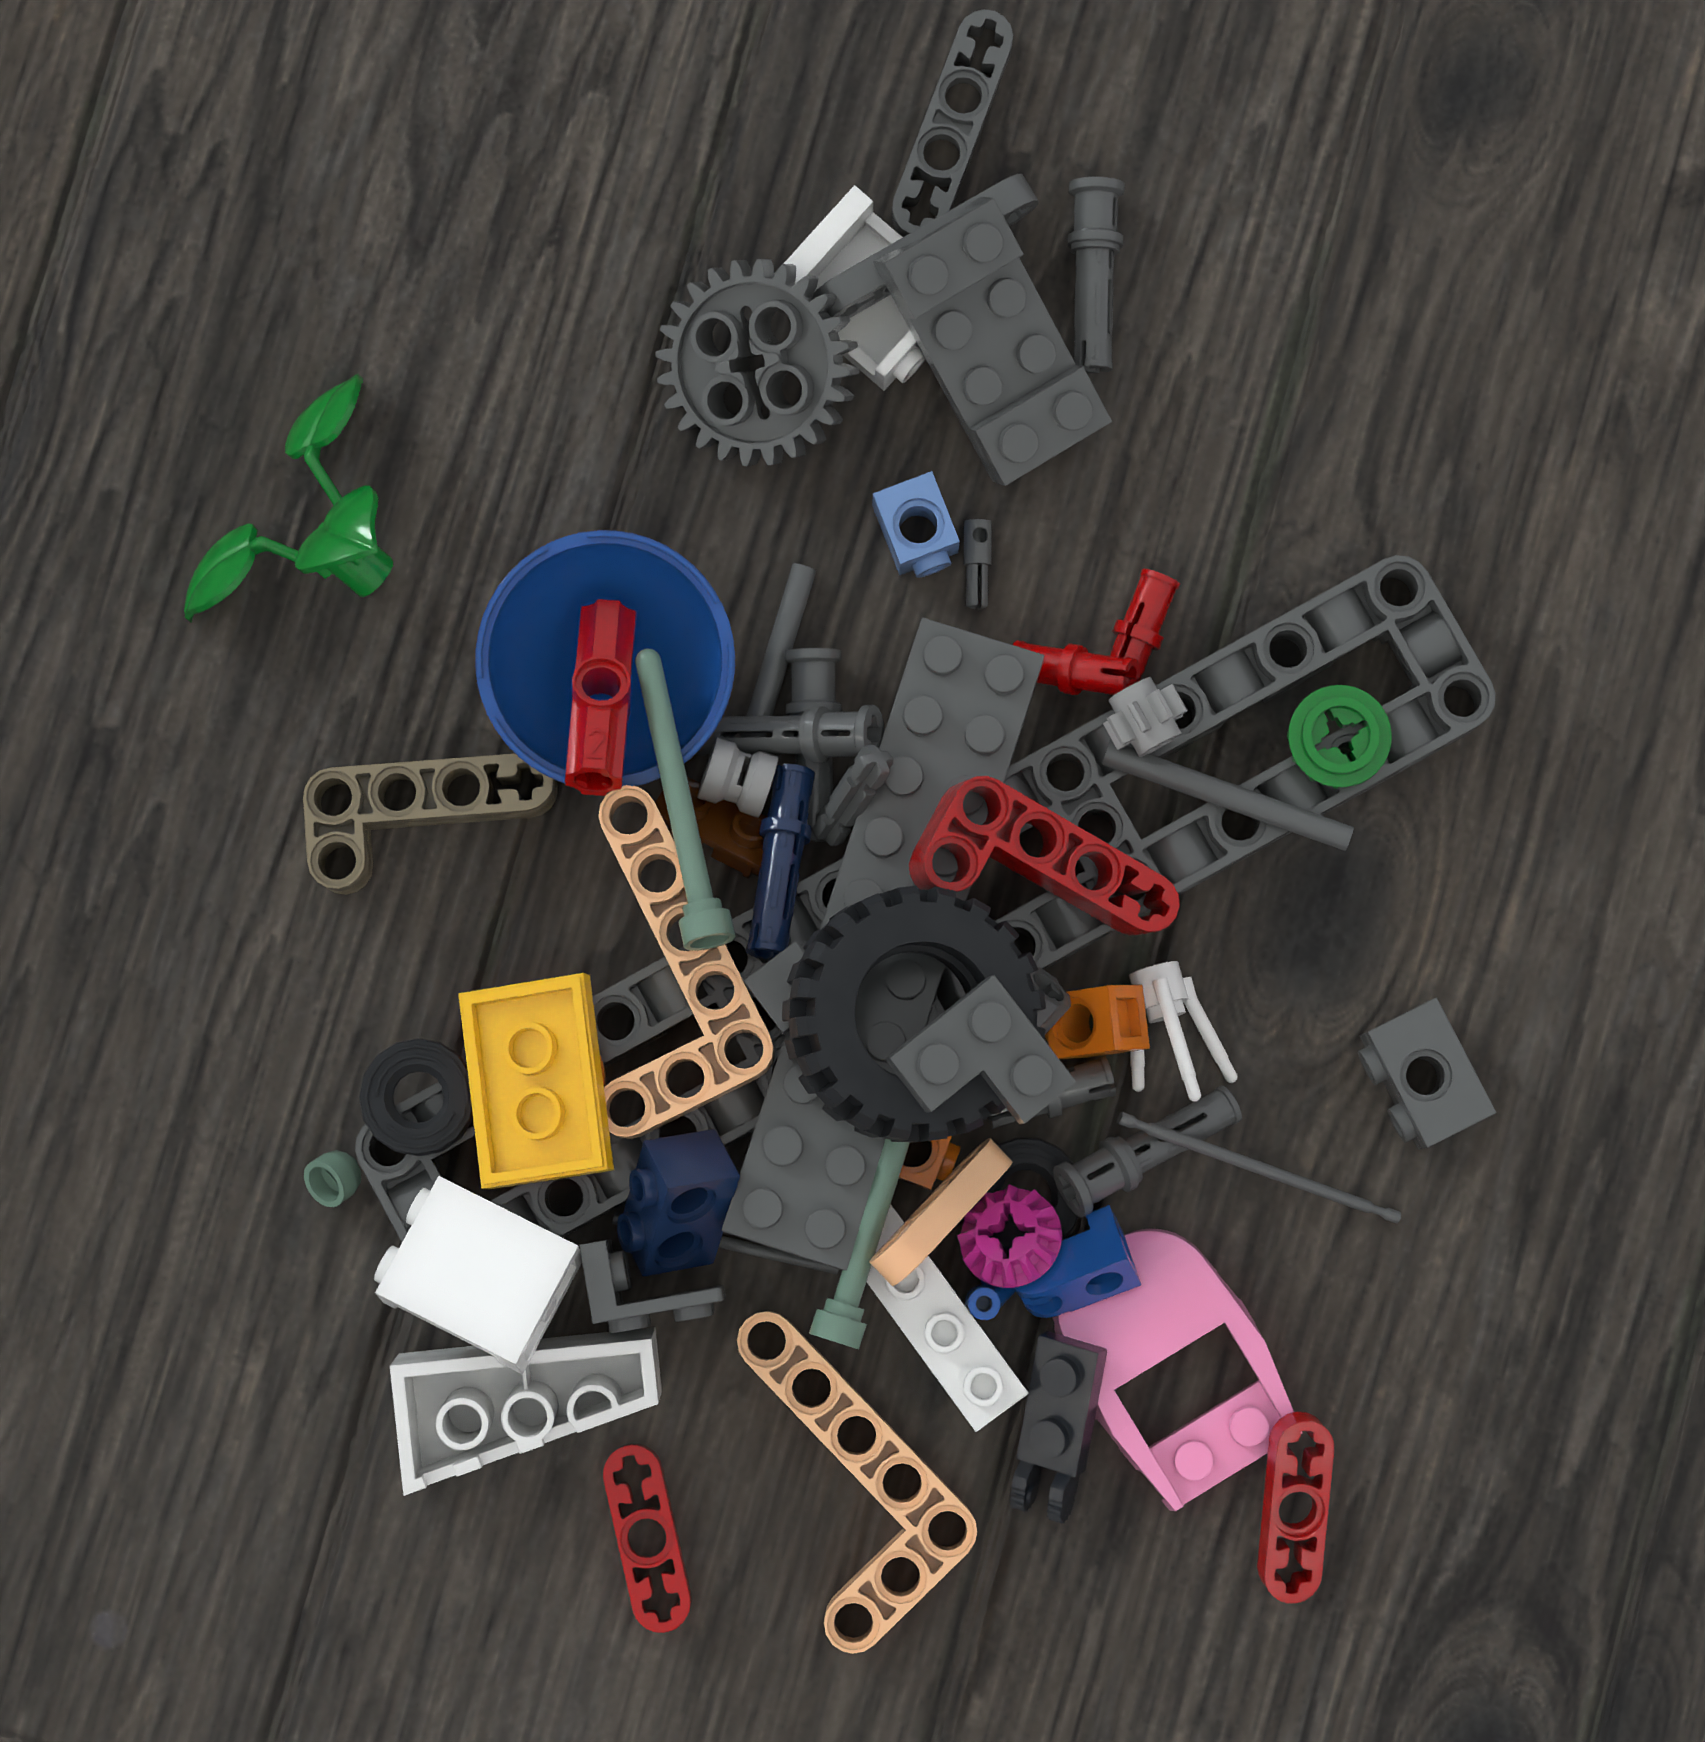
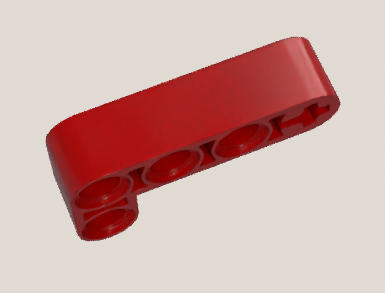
[909,776,1180,936]

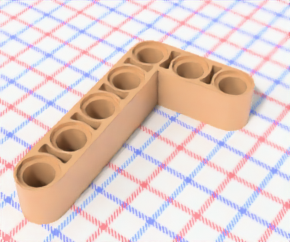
[599,785,775,1139]
[737,1311,977,1654]

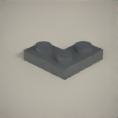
[885,975,1076,1124]

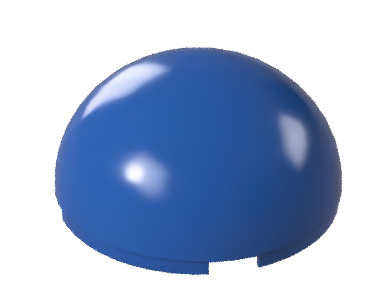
[475,530,735,786]

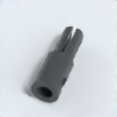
[964,519,992,609]

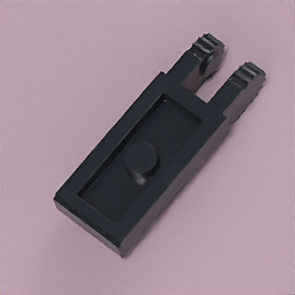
[1010,1331,1107,1524]

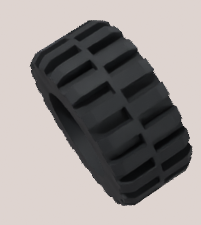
[782,886,1046,1143]

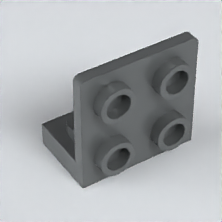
[579,1239,726,1334]

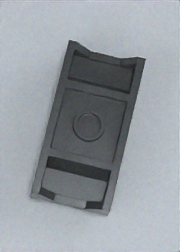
[873,197,1112,486]

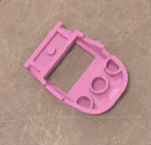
[1053,1229,1302,1511]

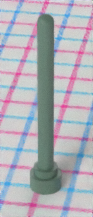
[635,648,736,951]
[809,1139,910,1350]

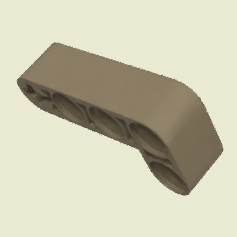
[303,754,558,895]

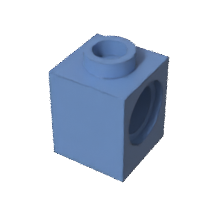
[872,471,960,578]

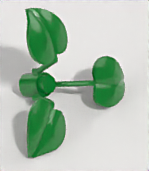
[184,374,393,623]

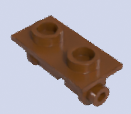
[655,777,767,879]

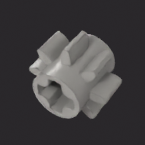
[1103,677,1188,757]

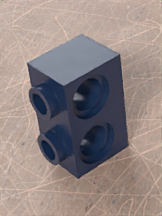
[617,1129,740,1277]

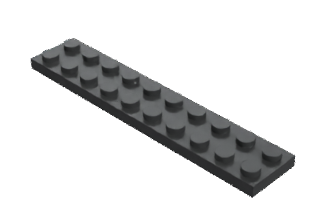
[722,617,1045,1271]

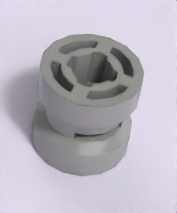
[697,737,778,818]

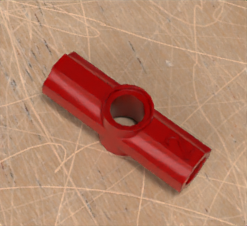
[565,599,637,796]

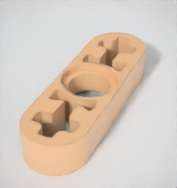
[869,1138,1013,1287]

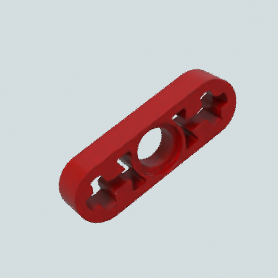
[1257,1412,1334,1604]
[603,1444,692,1633]

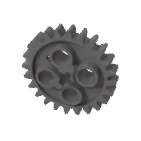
[655,259,859,466]

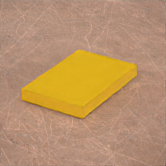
[458,973,614,1189]

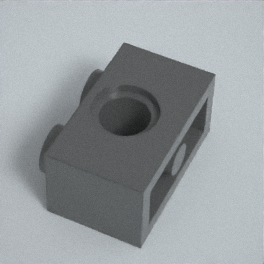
[1358,997,1496,1150]

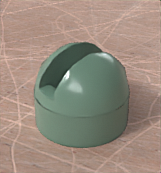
[304,1150,361,1207]

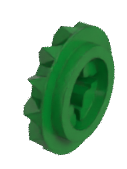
[1287,685,1392,789]

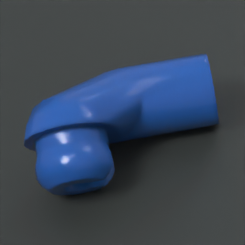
[965,1280,1016,1320]

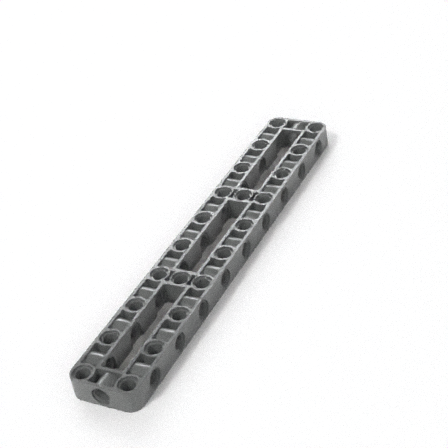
[355,555,1496,1242]

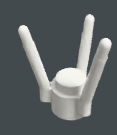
[1129,961,1238,1101]

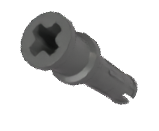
[1067,177,1125,373]
[785,648,842,842]
[695,705,885,763]
[1053,1086,1242,1217]

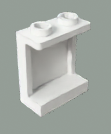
[774,185,926,391]
[374,1176,582,1374]

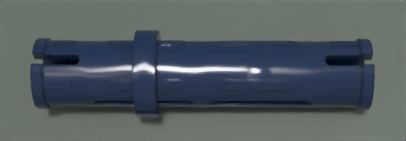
[746,764,815,960]

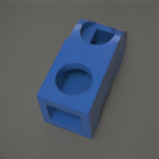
[1014,1205,1141,1318]

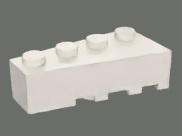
[390,1327,662,1496]

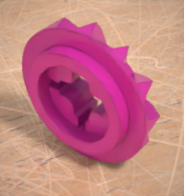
[957,1184,1062,1288]

